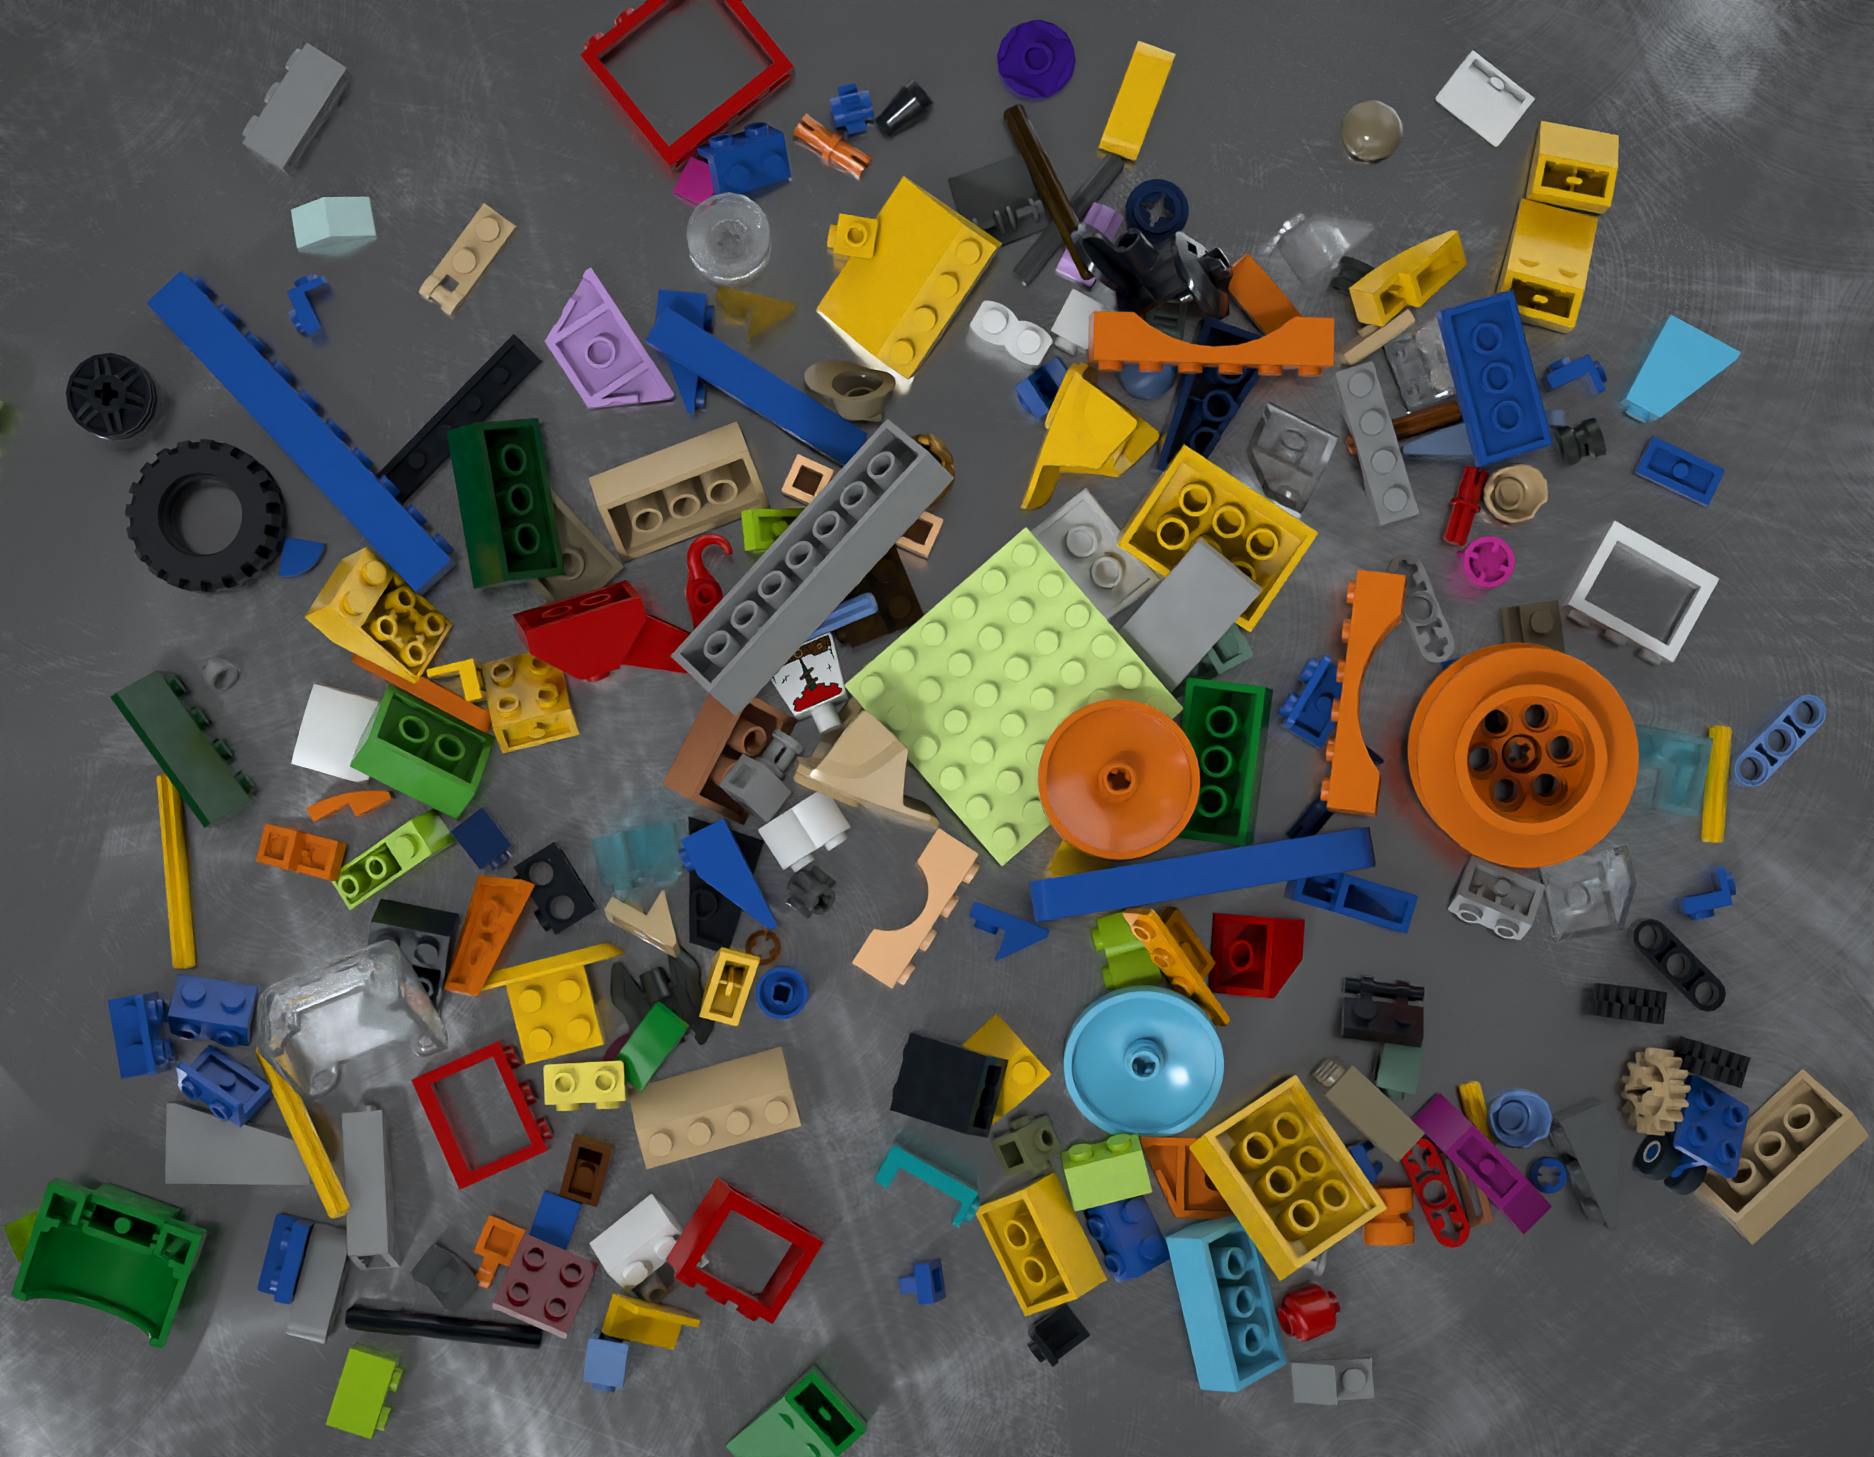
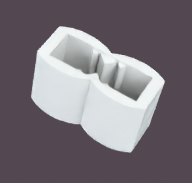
[969,300,1053,370]
[758,792,851,873]

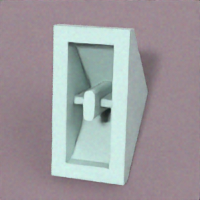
[291,197,376,249]

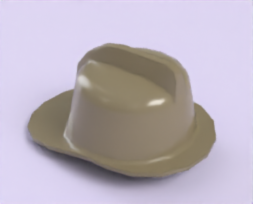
[804,360,896,422]

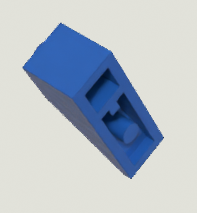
[678,818,779,930]

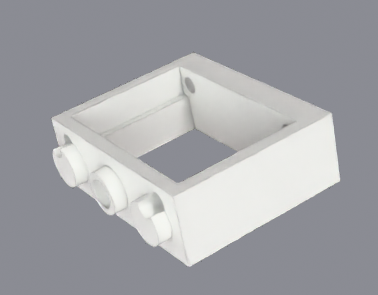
[1562,520,1719,666]

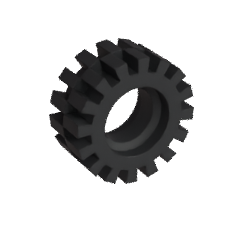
[1591,983,1668,1024]
[1674,1036,1751,1088]

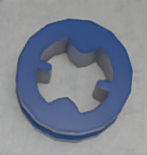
[1528,1156,1567,1194]

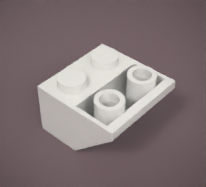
[589,1193,709,1303]

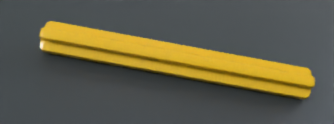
[156,773,196,970]
[255,1040,350,1219]

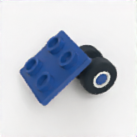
[1637,1074,1749,1195]

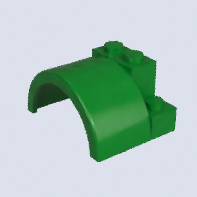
[11,1177,208,1349]

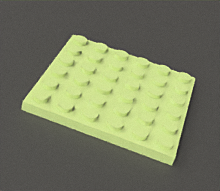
[844,527,1184,866]

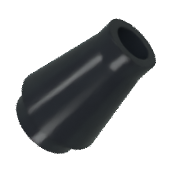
[874,79,934,137]

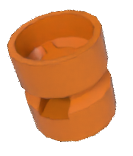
[1362,1184,1415,1246]

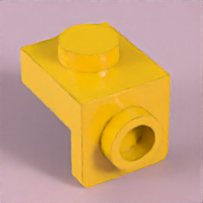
[827,213,878,261]

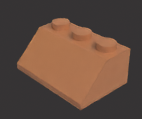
[662,693,797,825]

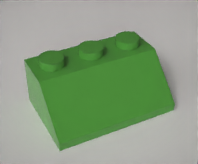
[350,684,495,819]

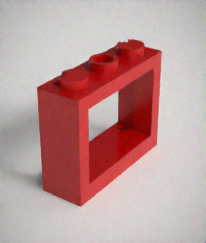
[411,1039,554,1190]
[665,1178,824,1324]

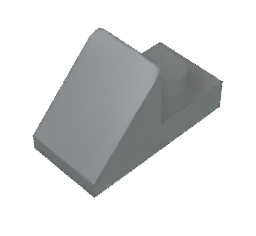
[1291,1356,1375,1405]

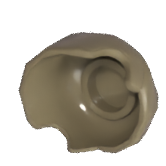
[1341,100,1404,161]

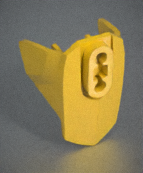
[1021,362,1161,510]

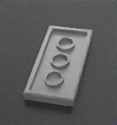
[1118,537,1262,693]

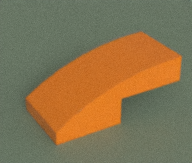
[1228,253,1302,336]
[306,790,397,822]
[256,823,347,882]

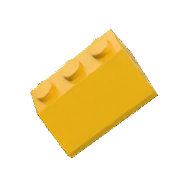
[976,1171,1107,1317]

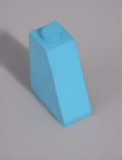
[1619,314,1741,423]

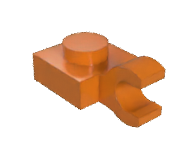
[473,1214,527,1289]

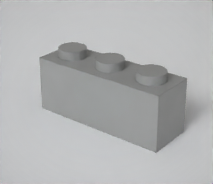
[242,42,352,175]

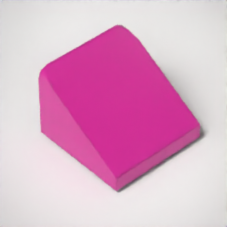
[672,157,715,210]

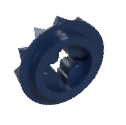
[1125,179,1189,243]

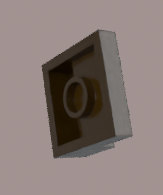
[835,545,924,650]

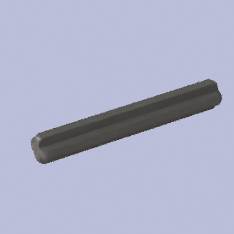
[1013,152,1125,284]

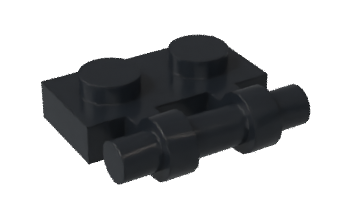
[1341,975,1425,1048]

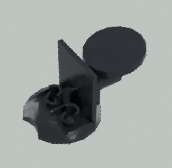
[1071,223,1233,320]

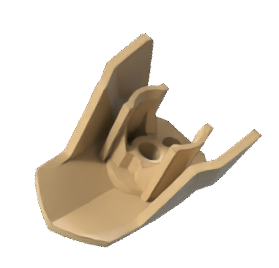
[793,695,940,830]

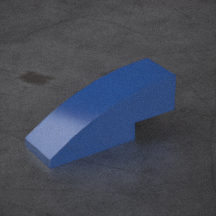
[1284,873,1418,934]

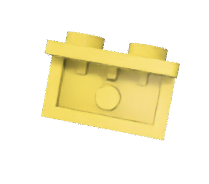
[543,1061,629,1111]

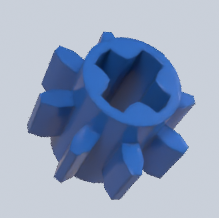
[829,82,875,135]

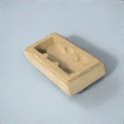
[1335,308,1416,366]

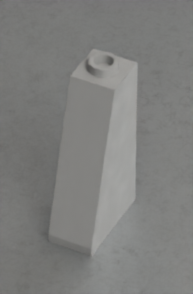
[165,1101,313,1185]
[342,1105,400,1270]

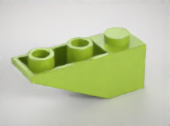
[331,808,456,910]

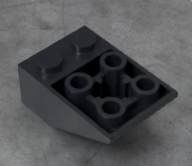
[358,899,459,1039]

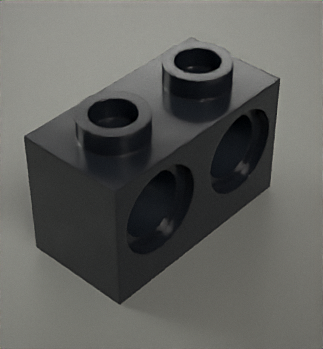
[513,841,599,935]

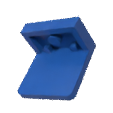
[1277,654,1343,749]

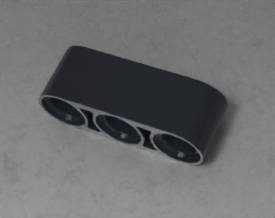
[1627,918,1726,1012]

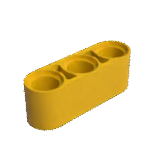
[1098,40,1176,162]

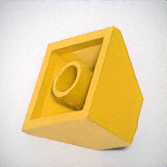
[962,1013,1052,1126]

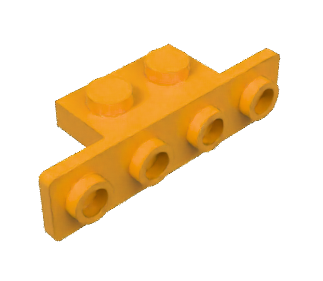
[1123,907,1230,1027]

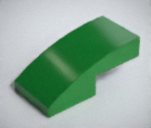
[614,1001,690,1092]

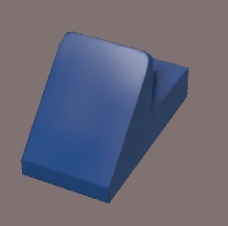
[969,901,1050,961]

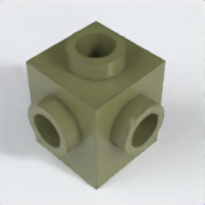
[990,1114,1063,1177]

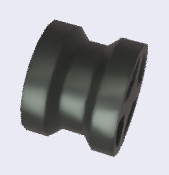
[1329,256,1375,298]

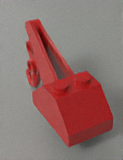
[512,533,733,682]

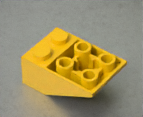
[1496,198,1598,334]
[305,547,453,683]

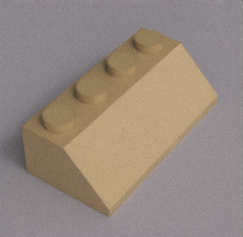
[589,421,770,563]
[628,1046,803,1169]
[1697,1069,1869,1245]

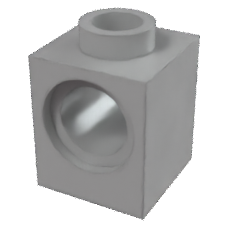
[719,754,792,823]

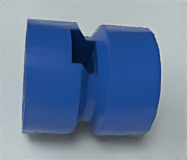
[756,966,809,1019]

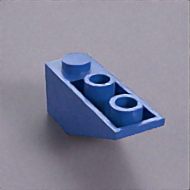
[655,289,715,417]

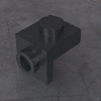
[1027,1302,1090,1367]

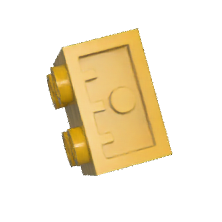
[482,652,580,754]

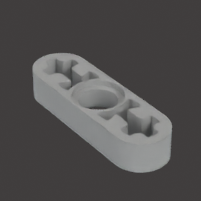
[1386,553,1455,664]

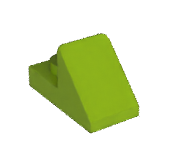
[741,508,805,553]

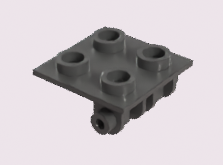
[948,154,1048,244]

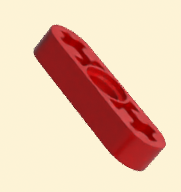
[1402,1136,1470,1248]

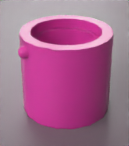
[1457,536,1515,591]

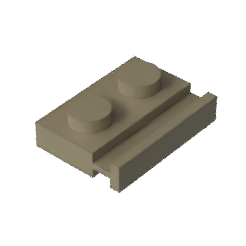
[1499,600,1565,654]

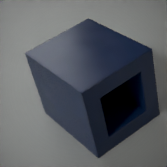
[451,807,515,871]

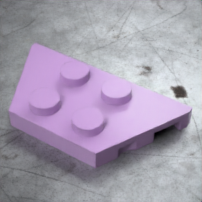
[545,267,676,409]

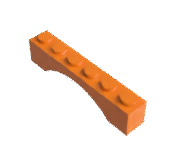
[1088,311,1334,377]
[1321,570,1407,817]

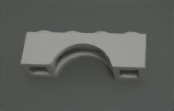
[1330,361,1419,529]

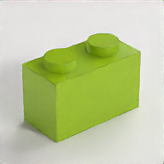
[1060,1133,1152,1212]
[325,1343,404,1439]

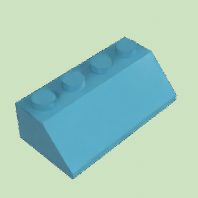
[1166,1215,1287,1392]

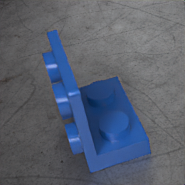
[108,991,175,1079]

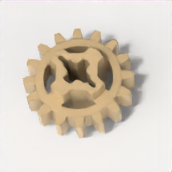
[1620,1047,1691,1136]

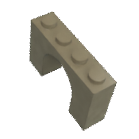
[1310,1056,1425,1163]

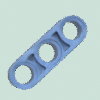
[1729,694,1827,787]

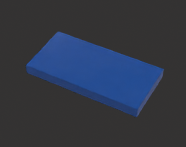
[1435,289,1553,467]

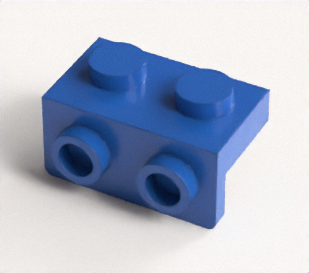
[697,122,792,200]
[168,974,258,1047]
[176,1044,272,1128]
[1084,1195,1171,1282]

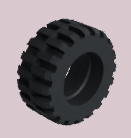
[125,439,286,594]

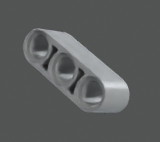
[286,1222,350,1344]

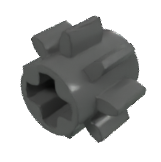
[786,866,836,918]

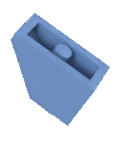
[583,1328,633,1392]

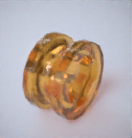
[745,929,782,966]

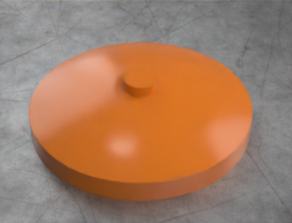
[1037,699,1200,862]

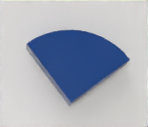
[279,537,326,577]

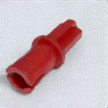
[1443,466,1489,546]

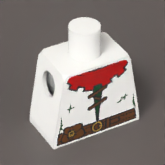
[770,632,849,734]

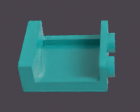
[874,1139,981,1228]

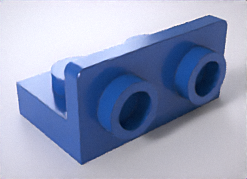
[257,1213,315,1305]

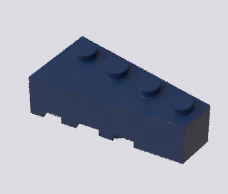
[1149,317,1263,475]

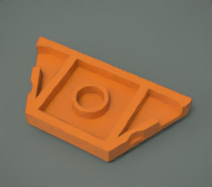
[1140,1136,1235,1219]

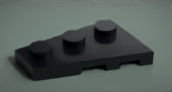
[688,816,765,952]

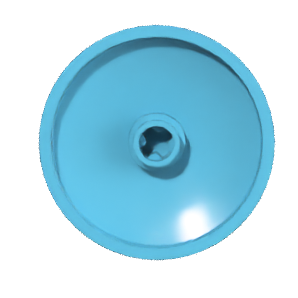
[1064,985,1224,1140]

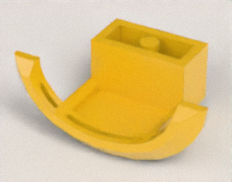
[481,942,626,1064]

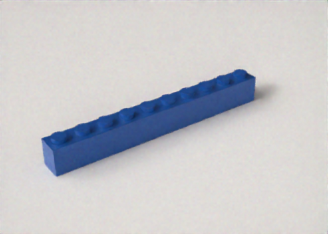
[147,270,457,596]

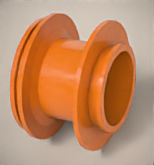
[1407,642,1639,868]

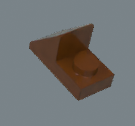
[559,1133,616,1207]

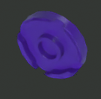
[997,20,1076,101]

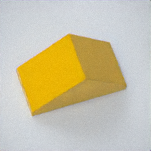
[699,947,760,1027]

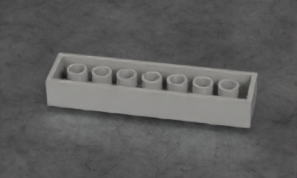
[671,419,954,717]

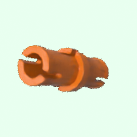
[793,113,873,178]

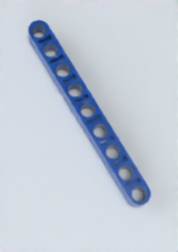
[1028,827,1376,923]

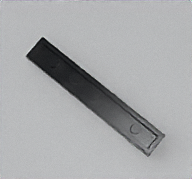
[376,334,543,506]

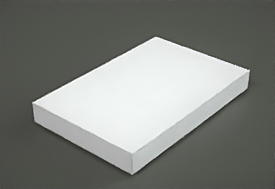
[1030,488,1161,622]

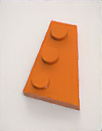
[443,875,535,997]

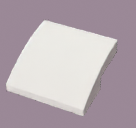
[291,682,379,785]

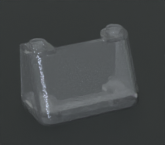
[257,940,448,1104]

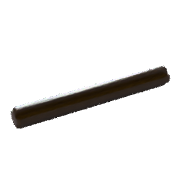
[1004,104,1095,280]

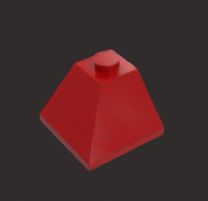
[1208,913,1305,999]

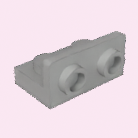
[1448,855,1545,940]

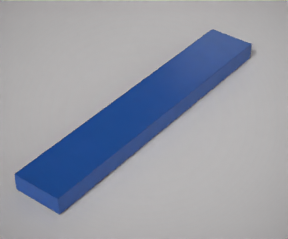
[644,307,868,467]

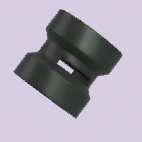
[1555,417,1606,467]

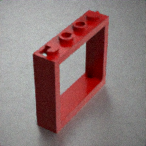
[580,0,795,172]

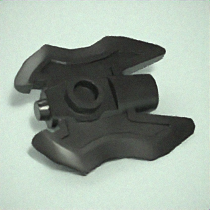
[610,944,714,1060]

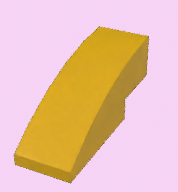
[1349,230,1467,327]

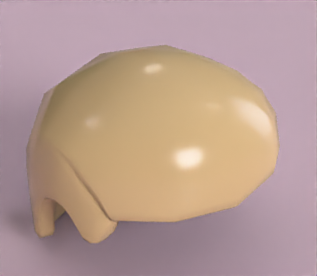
[1483,463,1548,524]

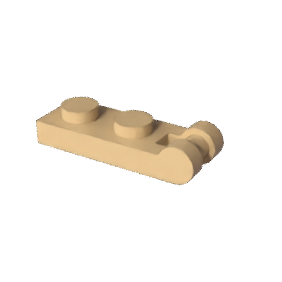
[419,203,517,316]

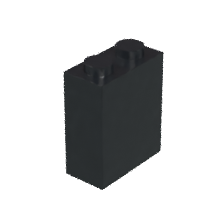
[890,1033,1009,1138]

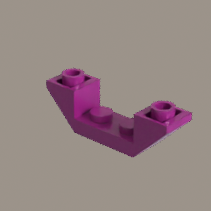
[1411,1093,1552,1234]

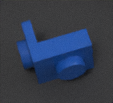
[286,273,331,339]
[1540,354,1607,397]
[1015,356,1068,419]
[1675,865,1736,920]

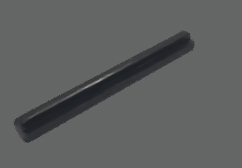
[345,1307,543,1350]

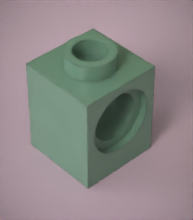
[1372,1042,1425,1100]

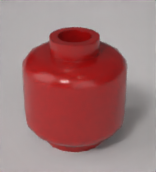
[1277,1283,1340,1342]

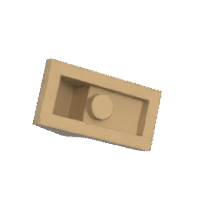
[604,890,680,958]

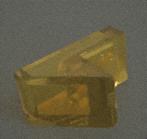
[715,285,797,345]

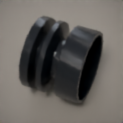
[66,353,163,443]

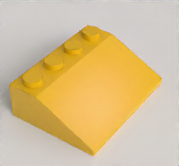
[817,176,1003,380]
[1116,444,1318,633]
[1189,1075,1387,1281]

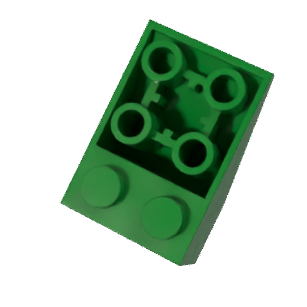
[725,1364,868,1457]

